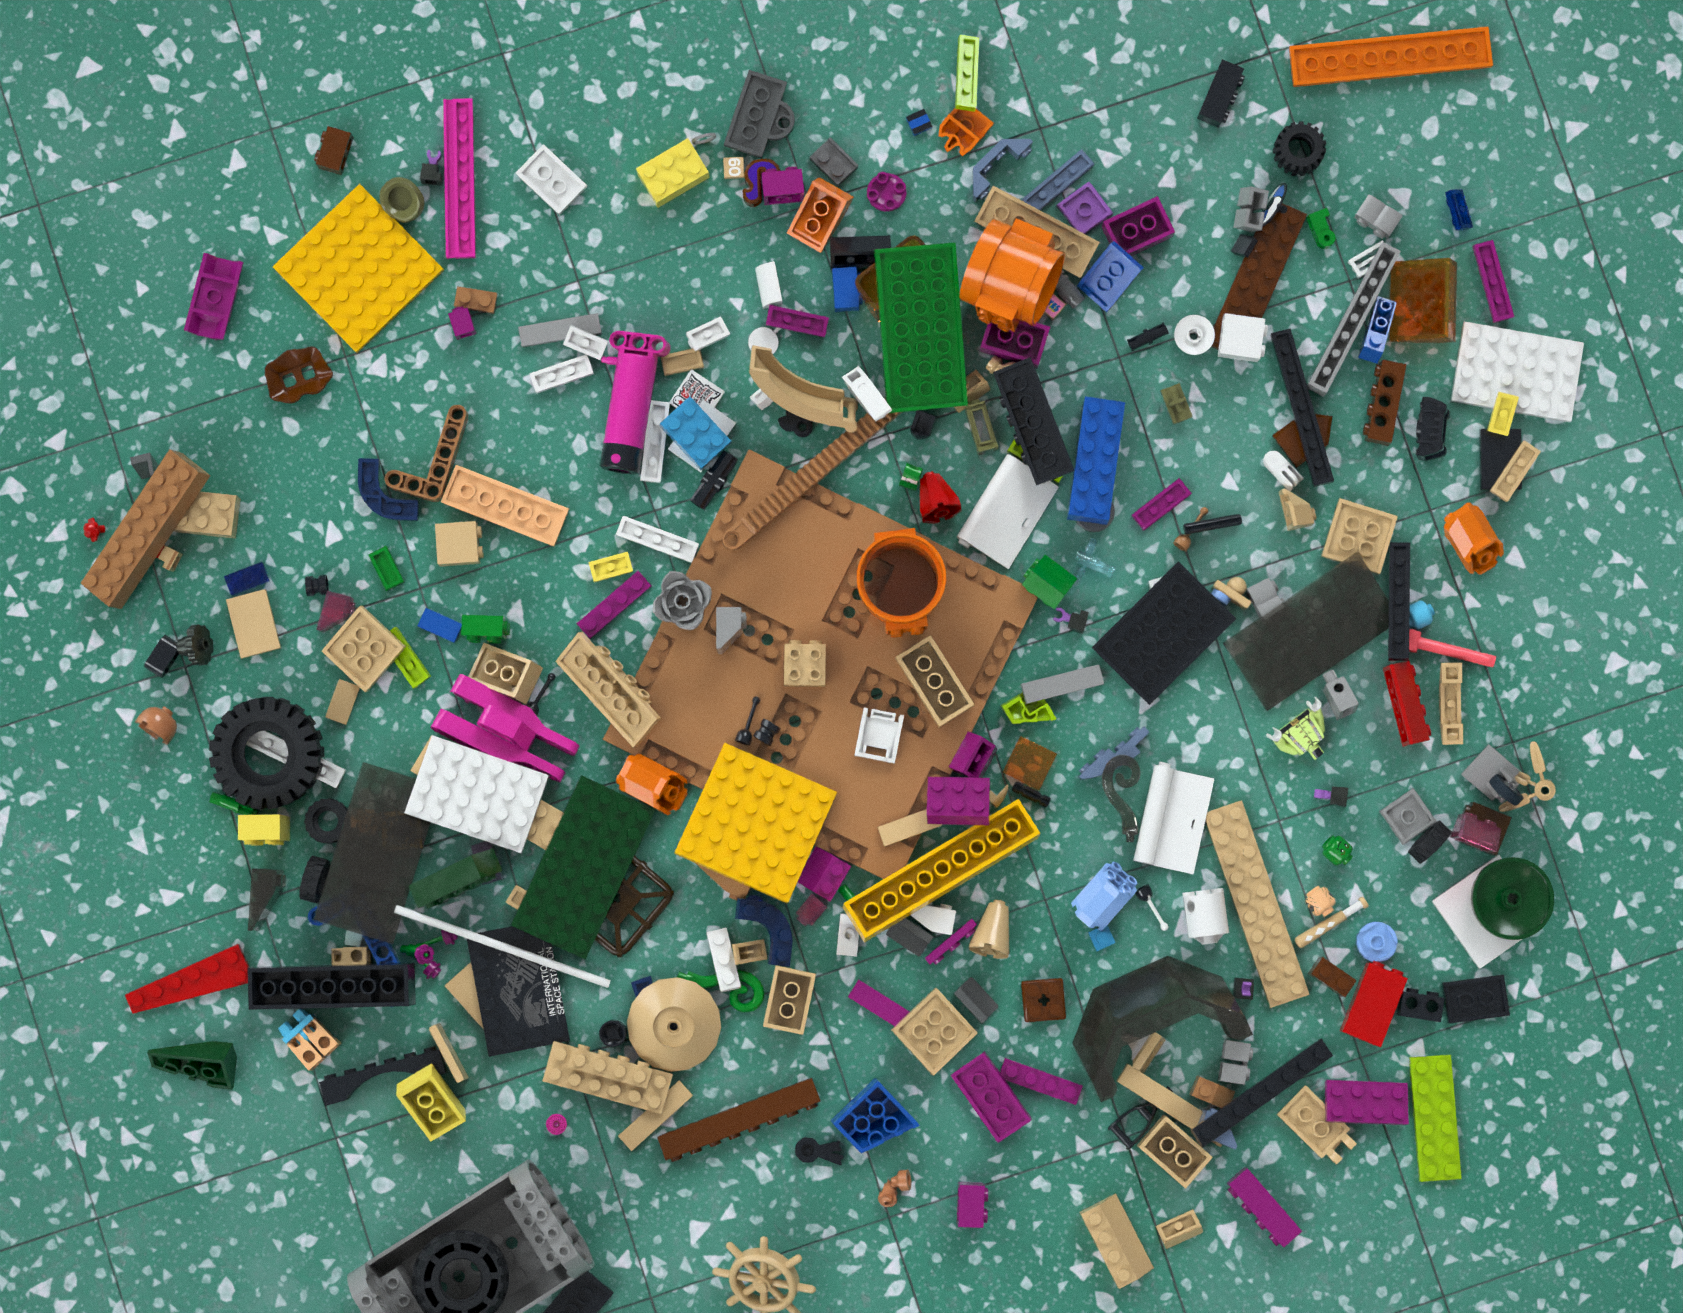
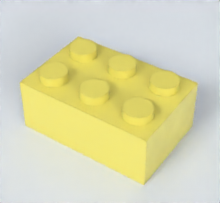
[636,138,710,208]
[238,814,290,846]
[396,1063,466,1142]

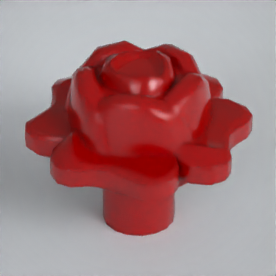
[83,518,105,542]

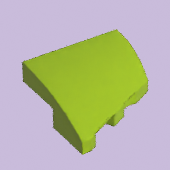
[1000,692,1057,724]

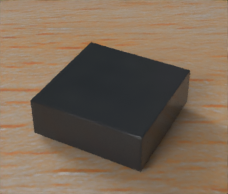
[1231,234,1257,258]

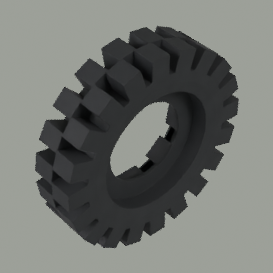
[209,697,324,809]

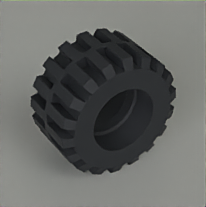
[1273,121,1326,176]

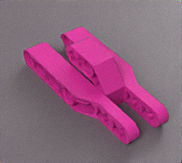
[431,674,580,782]

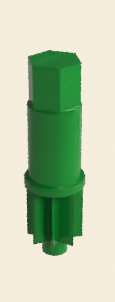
[209,792,259,815]

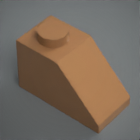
[1189,1076,1235,1108]

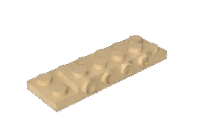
[555,632,661,748]
[543,1041,673,1114]

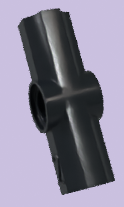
[690,450,738,511]

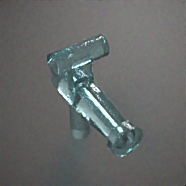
[1074,538,1116,581]

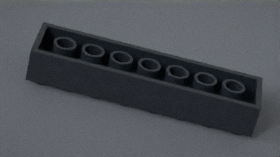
[248,963,416,1010]

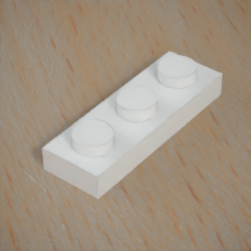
[530,354,594,394]
[706,928,741,993]

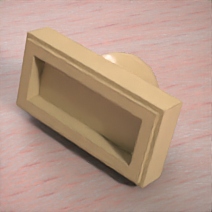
[1211,577,1251,610]

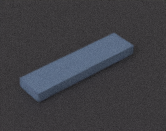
[1021,149,1095,211]

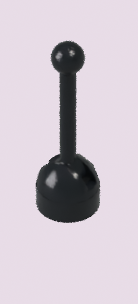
[525,673,556,716]
[735,696,760,746]

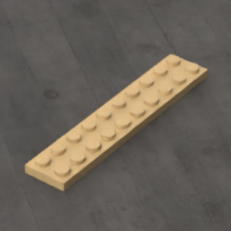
[1205,800,1310,1008]

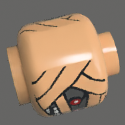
[1305,886,1336,917]

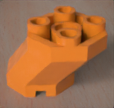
[1443,503,1504,575]
[616,753,687,815]

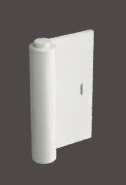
[957,454,1059,569]
[1133,762,1214,875]

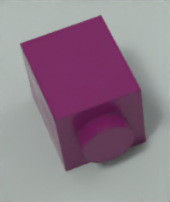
[448,306,477,340]

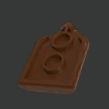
[1272,414,1333,468]

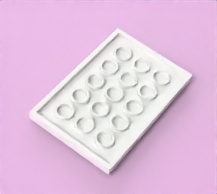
[1450,322,1584,423]
[404,735,549,853]

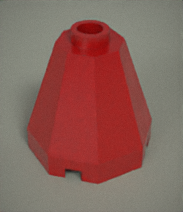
[920,472,962,524]

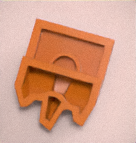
[939,108,994,156]

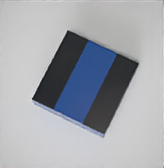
[906,109,933,136]

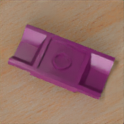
[184,253,244,340]

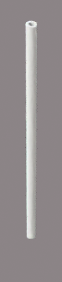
[394,905,611,988]

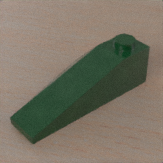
[147,1041,237,1090]

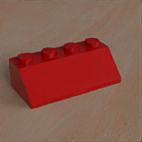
[1382,661,1431,747]

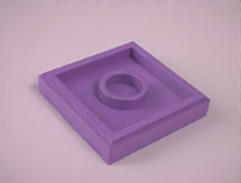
[1057,182,1113,234]

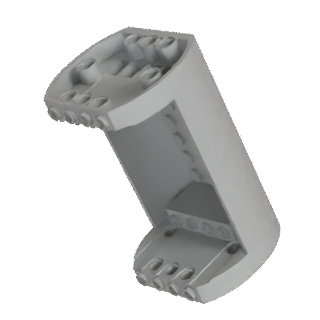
[347,1159,594,1313]

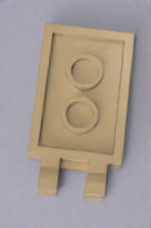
[1276,1085,1357,1164]

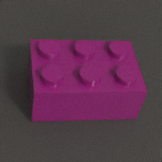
[1101,196,1175,257]
[979,321,1050,369]
[927,777,990,825]

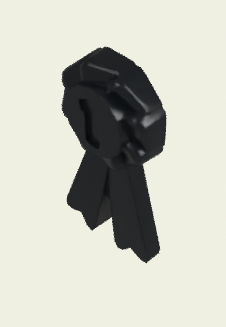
[795,1137,844,1165]

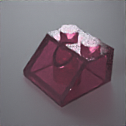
[1450,812,1501,852]

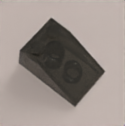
[248,868,286,931]

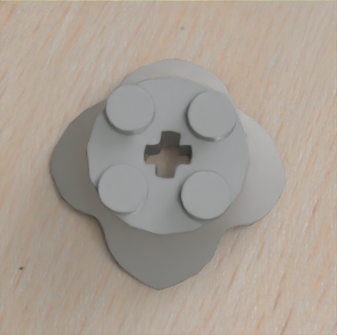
[653,571,712,630]

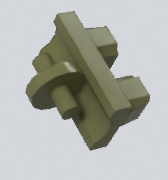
[1160,383,1193,425]

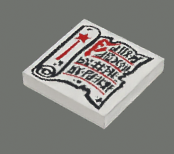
[669,370,725,408]

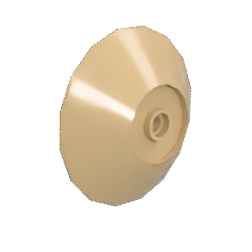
[627,977,721,1072]

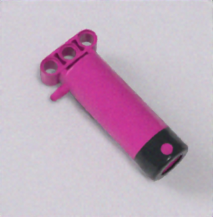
[600,331,671,475]

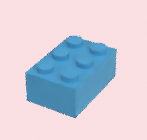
[660,396,731,471]

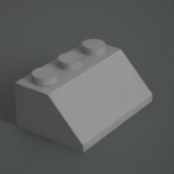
[716,607,747,654]

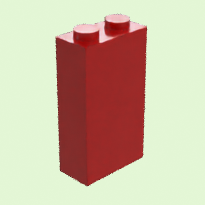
[1340,960,1408,1047]

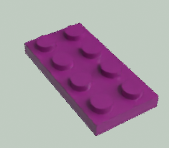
[951,1051,1032,1143]
[1325,1080,1409,1125]

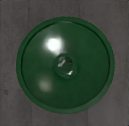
[1471,857,1554,940]

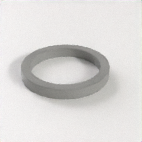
[691,133,716,145]

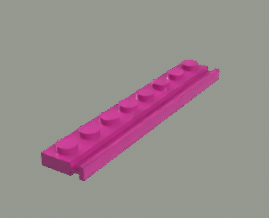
[443,98,476,259]

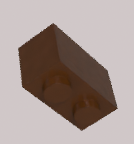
[314,126,354,175]
[1308,957,1357,997]

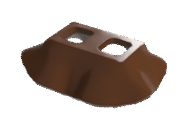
[265,347,333,404]

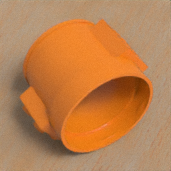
[960,218,1065,332]
[856,528,946,638]

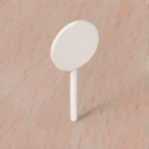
[748,306,803,354]

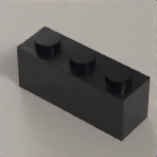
[1197,59,1245,128]
[830,235,891,269]

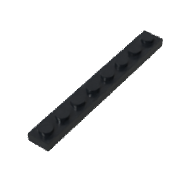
[1270,328,1334,487]
[1190,1038,1333,1148]

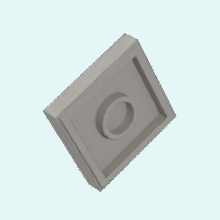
[1379,788,1437,845]

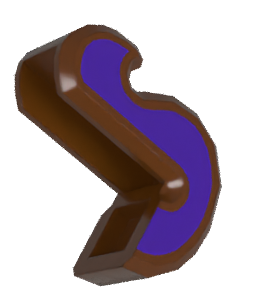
[742,159,780,207]

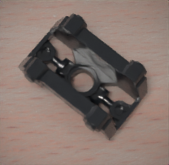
[1416,397,1450,461]

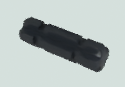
[1012,781,1051,807]

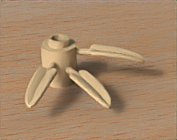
[1499,741,1556,812]

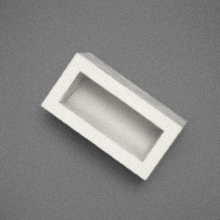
[755,261,782,309]

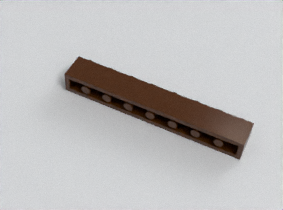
[657,1077,821,1162]

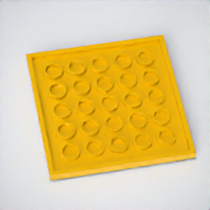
[272,184,444,353]
[674,743,837,904]

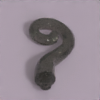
[1102,755,1141,842]

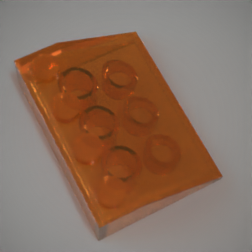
[1390,258,1457,343]

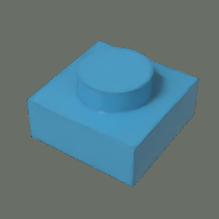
[1088,925,1115,951]

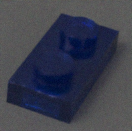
[1445,189,1473,231]
[224,562,270,596]

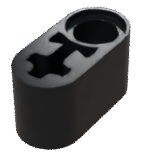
[144,635,179,678]

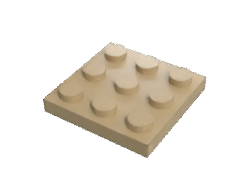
[1321,498,1398,575]
[322,606,406,692]
[891,988,978,1076]

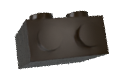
[1454,802,1512,856]

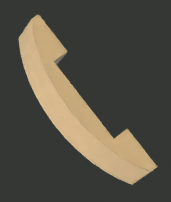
[1439,663,1463,745]

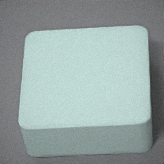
[344,929,363,947]

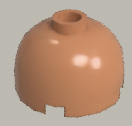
[135,706,177,745]

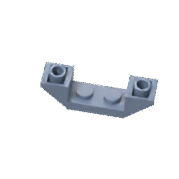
[972,139,1033,202]

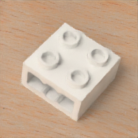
[1218,313,1268,362]

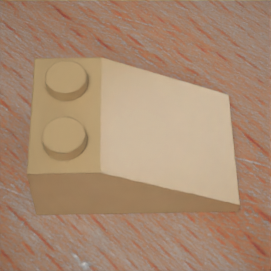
[468,643,543,705]

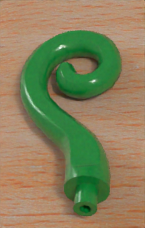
[677,970,765,1013]

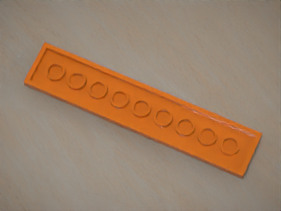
[1289,27,1493,87]

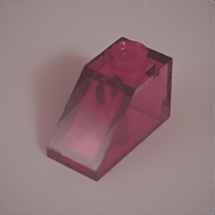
[317,591,356,633]
[796,894,827,927]

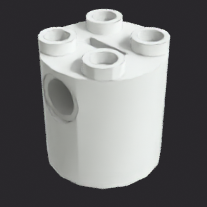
[1182,888,1229,945]

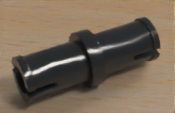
[1127,322,1169,351]

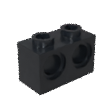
[1397,988,1444,1022]

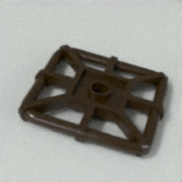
[595,855,675,958]

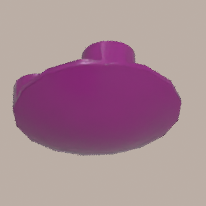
[867,172,907,212]

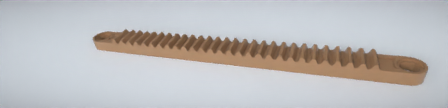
[722,398,902,551]

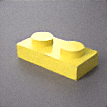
[1487,391,1519,436]
[588,552,633,583]

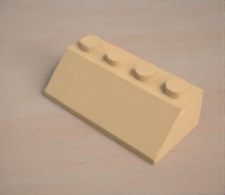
[1079,1193,1154,1289]

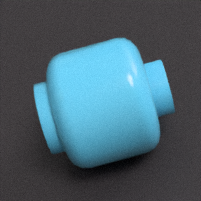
[1409,600,1435,630]

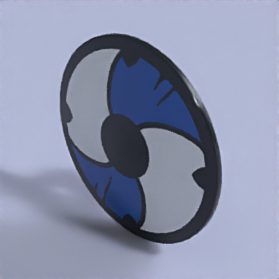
[1262,183,1287,226]

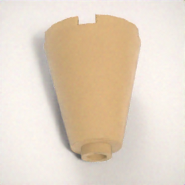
[969,900,1009,959]

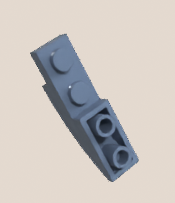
[1078,726,1149,780]

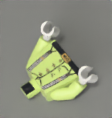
[1266,697,1325,760]

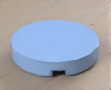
[1356,922,1398,962]

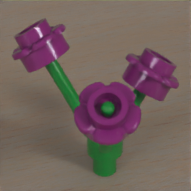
[400,930,458,979]

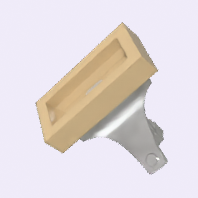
[1120,1032,1166,1073]

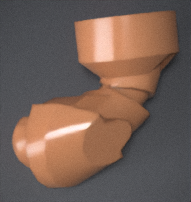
[878,1170,912,1207]

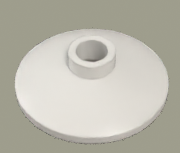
[1174,315,1215,355]

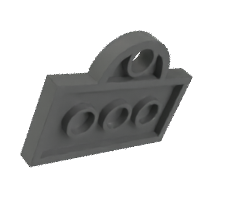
[724,70,795,159]

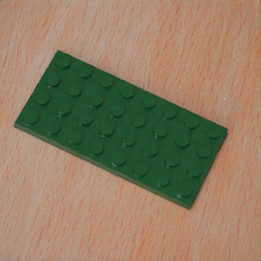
[510,775,655,959]

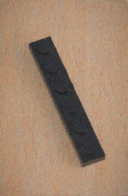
[1388,542,1410,661]

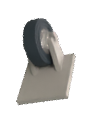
[1461,744,1523,806]

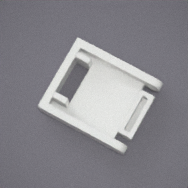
[854,708,904,764]

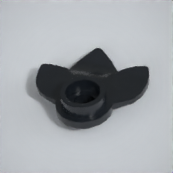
[778,410,813,438]

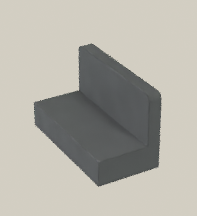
[130,453,159,479]
[886,918,933,956]
[954,977,998,1024]

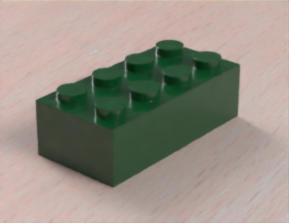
[409,848,503,909]

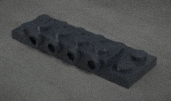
[993,357,1075,486]

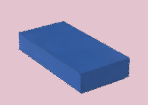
[417,608,462,643]

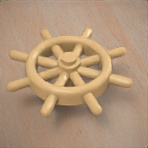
[712,1236,816,1313]

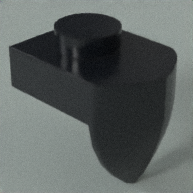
[910,410,937,440]

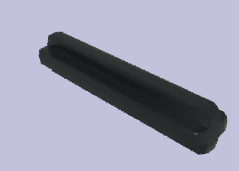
[1183,514,1242,535]

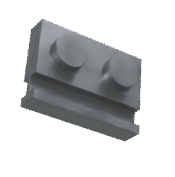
[809,137,858,187]

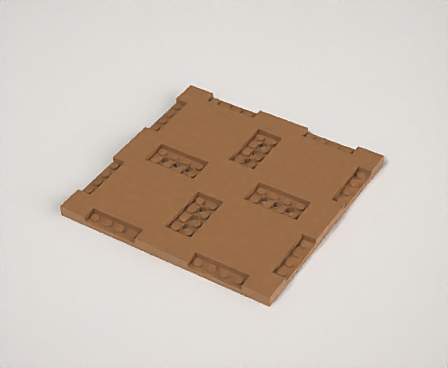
[603,449,1038,879]

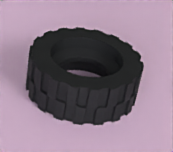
[304,798,351,844]
[1408,820,1452,864]
[299,855,330,903]

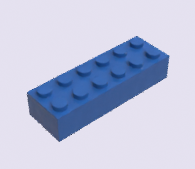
[1067,396,1125,525]

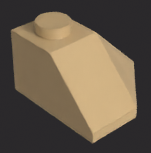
[1279,489,1316,531]

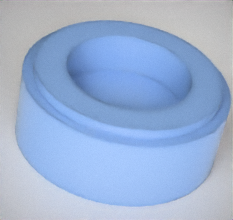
[1211,589,1231,606]

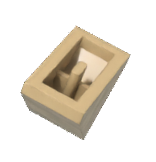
[732,939,767,965]

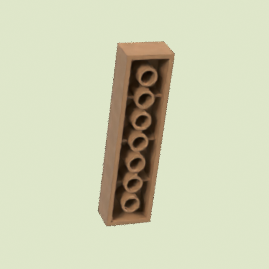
[80,449,211,609]

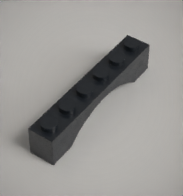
[319,1046,448,1106]

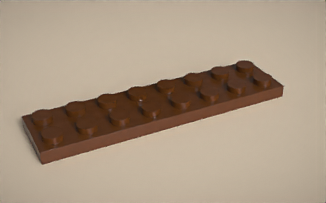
[1211,203,1307,361]

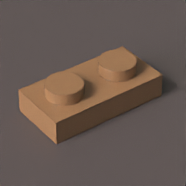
[454,286,498,314]

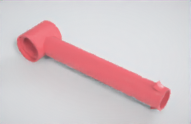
[1409,629,1496,668]

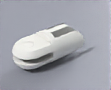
[1263,451,1304,492]

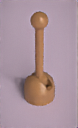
[1173,507,1208,552]

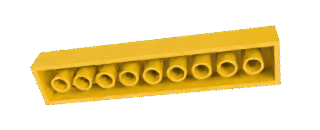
[843,799,1040,943]

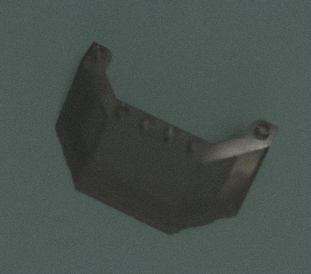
[1072,956,1253,1102]

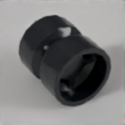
[599,1020,627,1047]

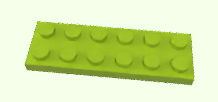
[1409,1054,1462,1182]

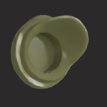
[379,177,425,223]

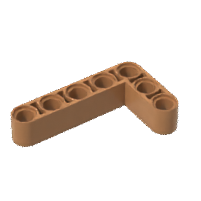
[385,405,468,502]

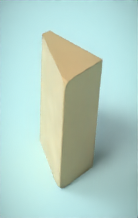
[954,370,990,413]
[325,679,360,725]
[1156,1209,1203,1249]

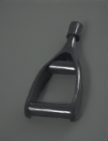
[1108,1086,1173,1150]

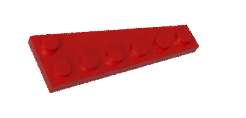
[125,944,249,1014]

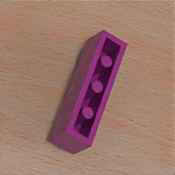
[1227,1167,1302,1248]

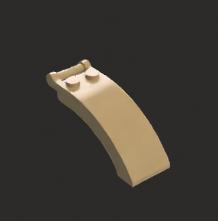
[749,345,858,432]

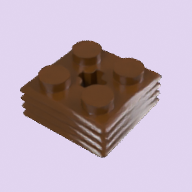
[1021,978,1066,1022]

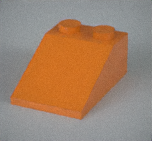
[787,177,854,253]

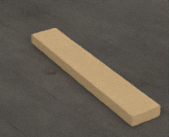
[1116,1064,1222,1147]

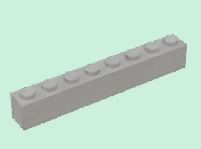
[1307,242,1401,397]

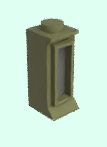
[964,399,998,455]

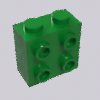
[1022,555,1078,609]
[461,615,510,644]

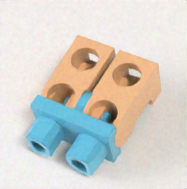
[278,1009,342,1071]

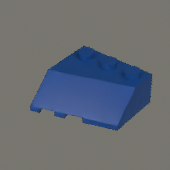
[831,1078,920,1154]

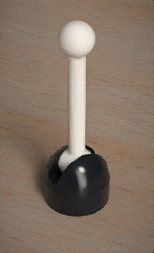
[1135,884,1168,931]

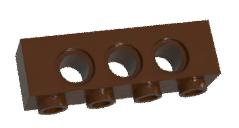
[1363,360,1407,446]

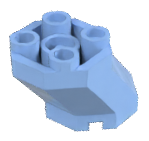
[1071,862,1137,931]

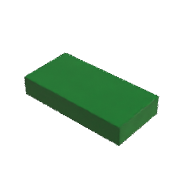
[368,546,405,591]

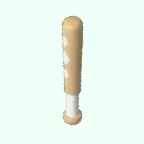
[1295,897,1369,948]

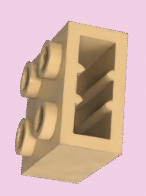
[435,521,484,567]
[784,640,826,687]

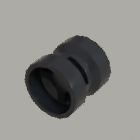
[305,575,329,596]
[753,718,781,746]

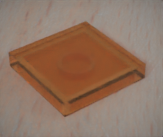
[1002,736,1057,790]

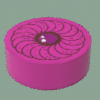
[546,1114,567,1135]

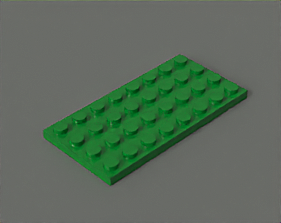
[874,242,968,413]

